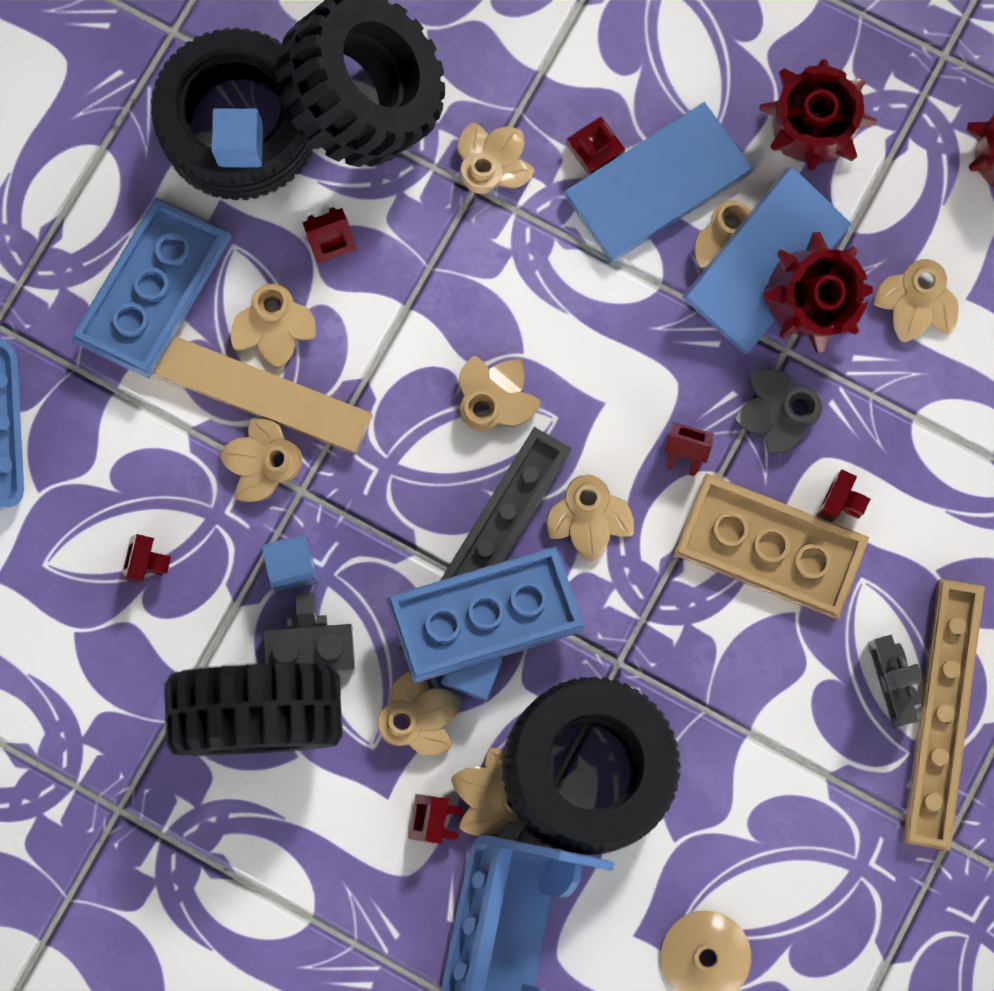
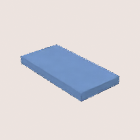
[564,102,753,263]
[682,167,852,354]
[71,197,232,379]
[387,546,585,684]

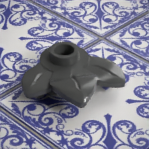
[735,369,822,453]

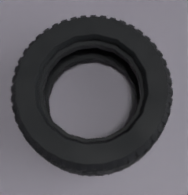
[151,28,315,201]

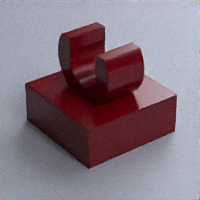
[566,116,625,175]
[302,207,357,263]
[664,422,714,476]
[817,469,871,522]
[120,534,171,583]
[408,794,463,844]

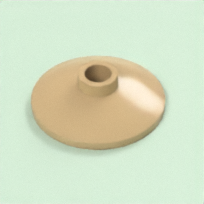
[661,911,751,991]

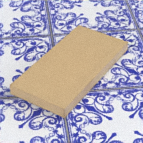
[674,473,870,620]

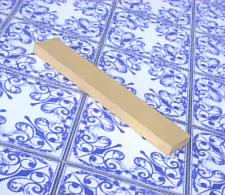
[152,336,373,455]
[902,579,985,851]

